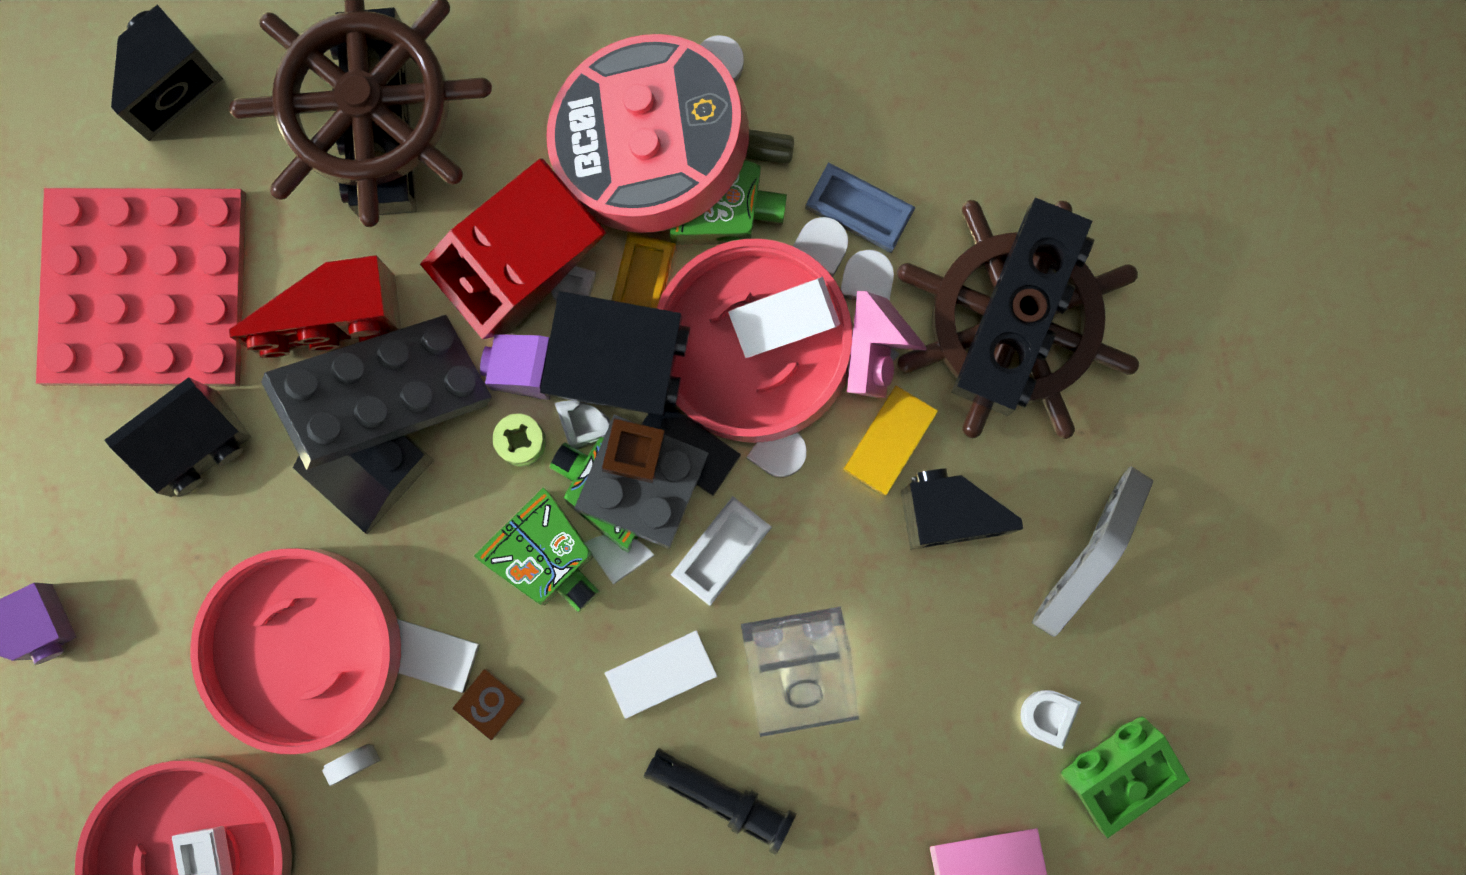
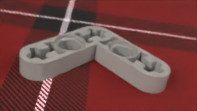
[1032,466,1153,637]

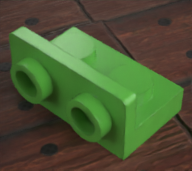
[1061,716,1190,839]

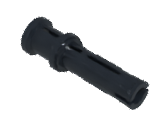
[644,748,797,855]

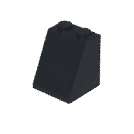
[540,291,690,416]

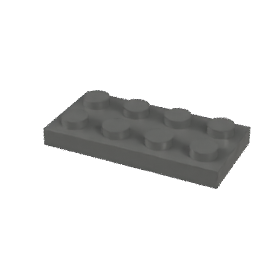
[261,315,492,470]

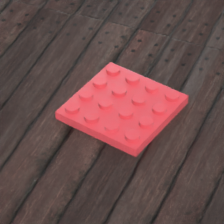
[36,188,246,387]

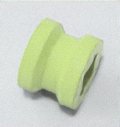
[492,413,547,467]

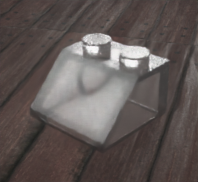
[741,606,859,737]

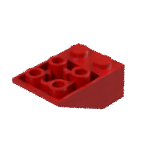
[420,158,606,340]
[229,255,401,358]

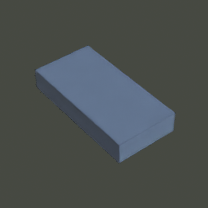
[805,162,915,253]

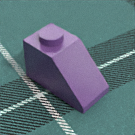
[480,334,550,400]
[0,582,77,665]

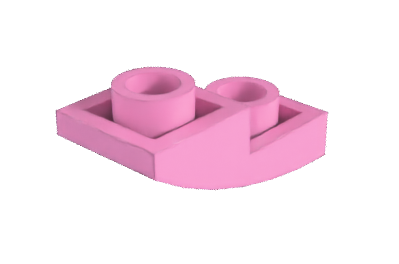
[930,828,1047,875]

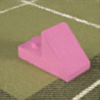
[847,291,926,398]

